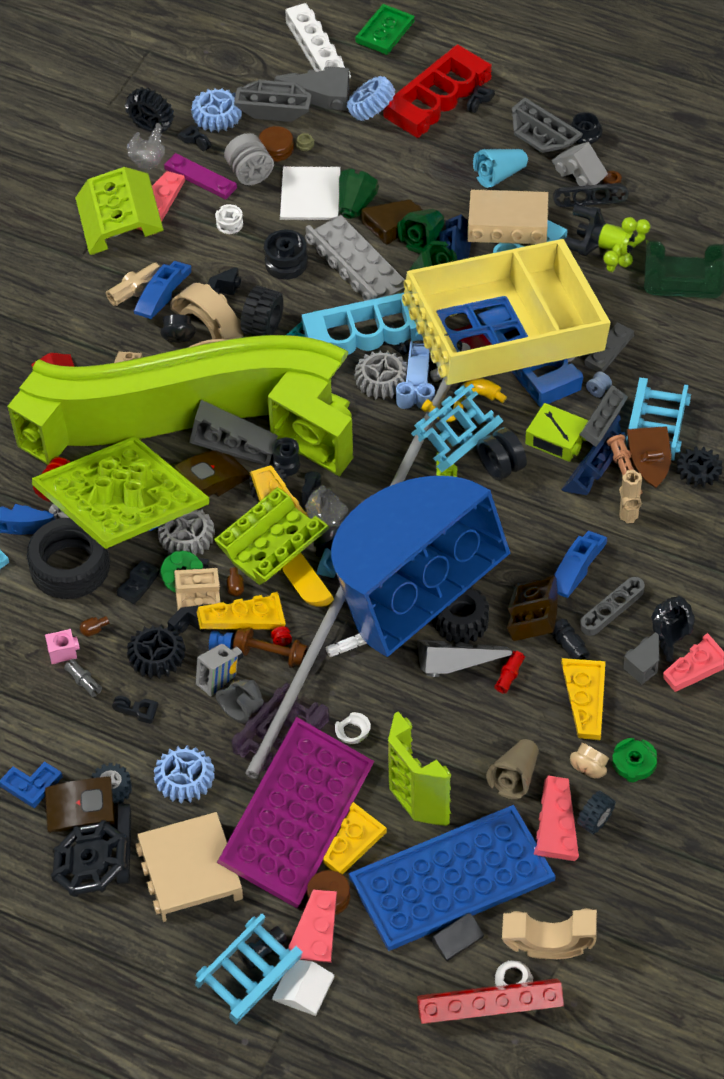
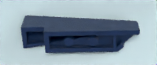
[440,214,472,260]
[561,415,626,495]

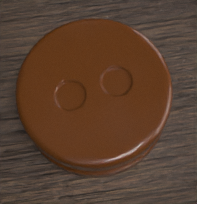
[258,126,294,162]
[307,870,350,915]

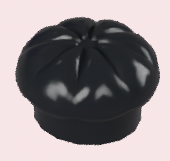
[570,112,603,144]
[160,314,196,343]

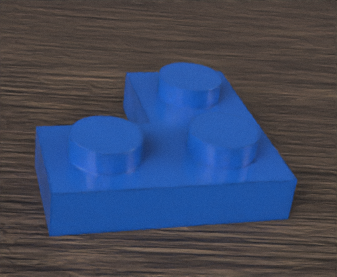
[0,761,63,808]

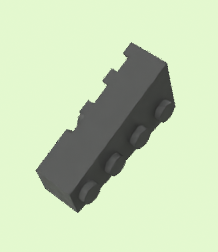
[190,400,278,466]

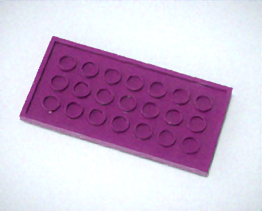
[216,717,374,908]

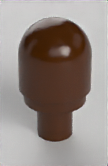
[226,567,244,597]
[80,616,110,637]

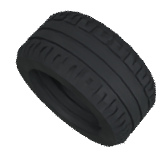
[27,518,110,599]

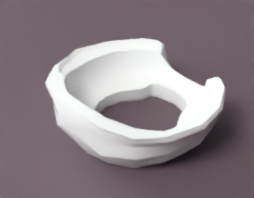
[335,712,371,744]
[495,961,533,986]

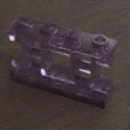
[232,683,329,771]

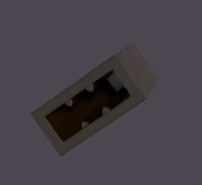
[362,199,422,245]

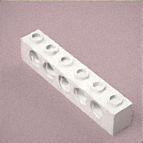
[285,3,351,79]

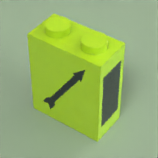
[525,403,588,462]

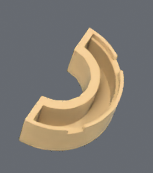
[171,283,243,340]
[502,908,597,959]

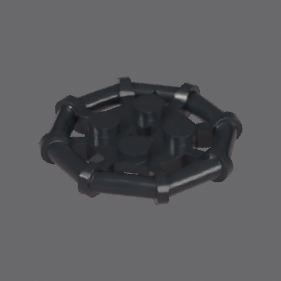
[51,820,128,897]

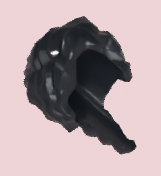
[651,596,695,663]

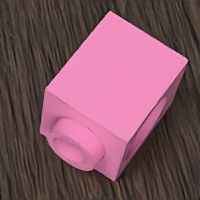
[45,629,80,664]

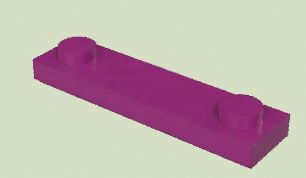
[164,153,237,200]

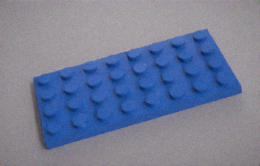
[349,805,555,952]

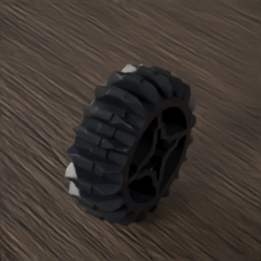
[125,87,174,134]
[127,624,186,679]

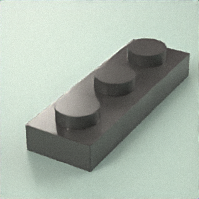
[585,322,634,372]

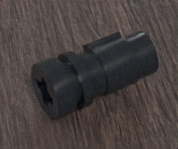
[550,619,590,660]
[237,926,287,970]

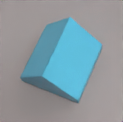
[317,548,336,578]

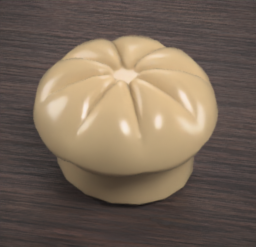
[570,743,609,778]

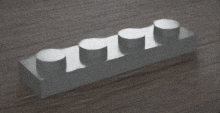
[579,385,628,447]

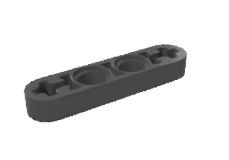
[580,577,645,636]

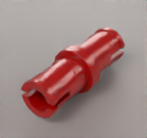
[494,651,525,694]

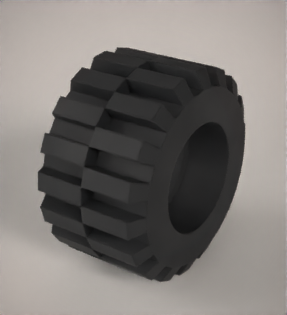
[241,285,284,336]
[435,587,489,644]

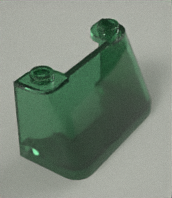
[644,240,724,298]

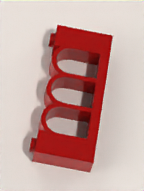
[384,44,492,138]

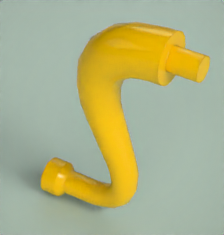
[421,378,507,422]

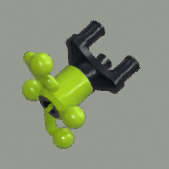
[564,203,651,272]

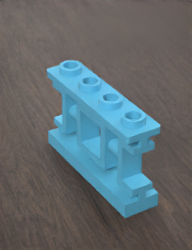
[411,384,503,472]

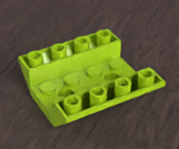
[75,167,164,255]
[214,487,329,585]
[388,712,451,826]

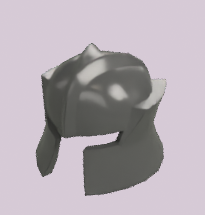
[216,679,264,724]

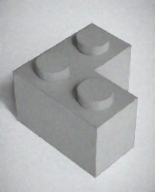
[552,142,608,186]

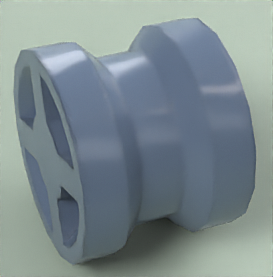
[586,371,612,397]

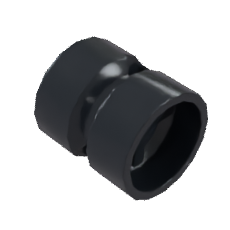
[272,437,300,476]

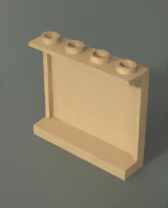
[468,190,548,244]
[135,812,243,922]

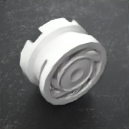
[215,204,243,234]

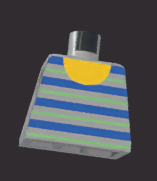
[196,644,243,697]

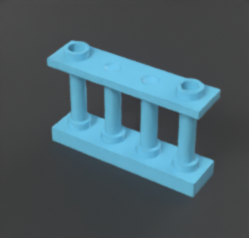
[626,378,691,461]
[195,914,303,1024]

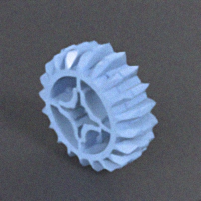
[347,76,395,121]
[191,88,242,132]
[154,745,215,803]

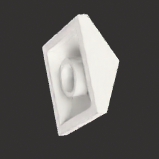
[272,960,334,1016]

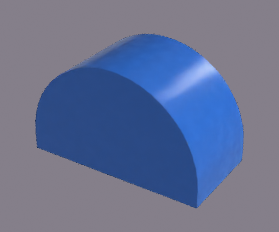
[331,476,510,657]

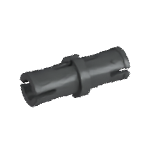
[64,659,102,697]

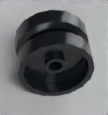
[264,229,308,280]
[477,427,527,481]

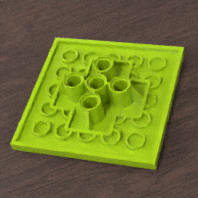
[32,436,209,549]

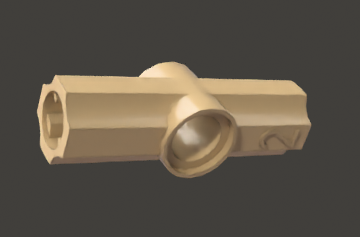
[106,262,160,306]
[619,470,642,523]

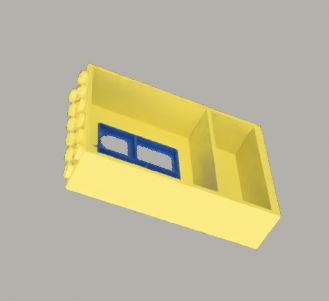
[402,239,611,385]

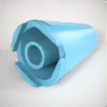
[473,149,528,188]

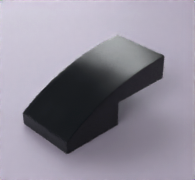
[117,560,160,604]

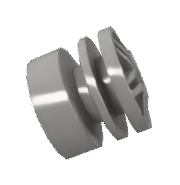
[224,133,274,185]

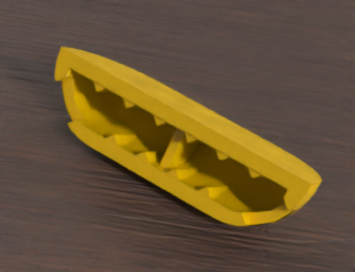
[282,552,334,607]

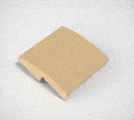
[174,568,220,611]

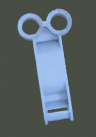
[396,341,435,409]

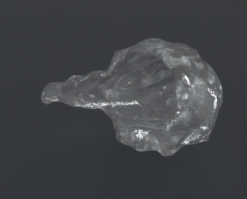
[127,123,165,170]
[305,485,348,528]

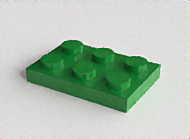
[355,4,415,55]

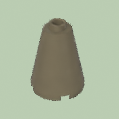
[486,739,539,799]

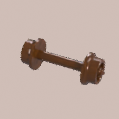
[233,627,309,668]

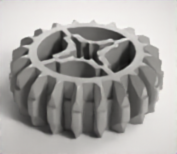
[355,350,408,400]
[158,509,215,555]

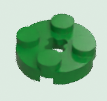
[160,551,203,593]
[612,738,657,782]

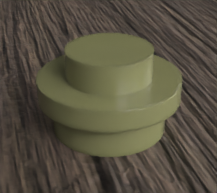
[295,133,314,151]

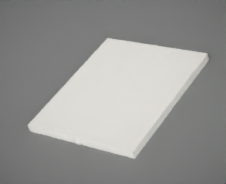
[280,167,340,220]

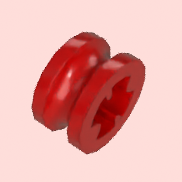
[271,626,292,646]

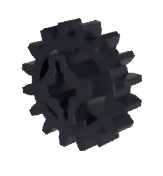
[677,446,723,488]

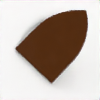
[627,426,671,488]

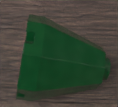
[339,168,379,219]
[397,209,444,253]
[410,241,458,270]

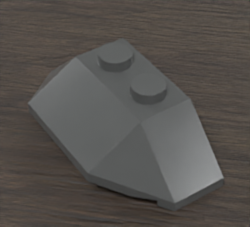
[234,80,312,122]
[512,98,583,153]

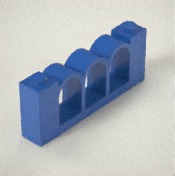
[477,304,583,407]

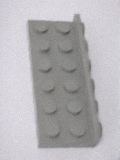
[305,215,405,301]

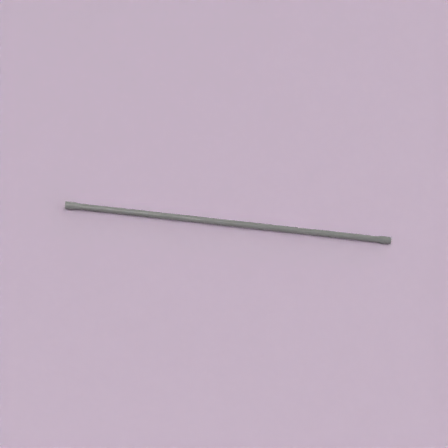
[246,343,470,779]

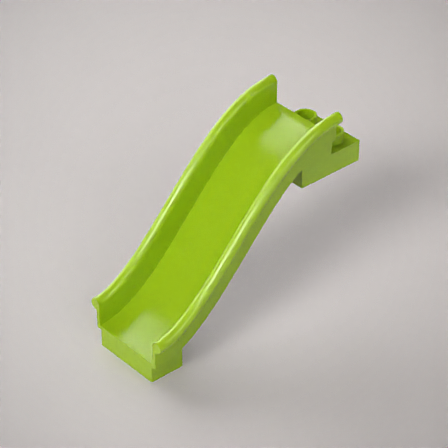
[7,335,353,477]

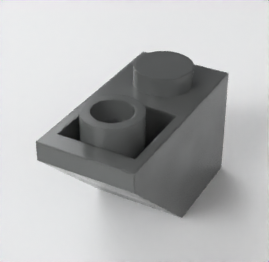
[623,632,659,685]

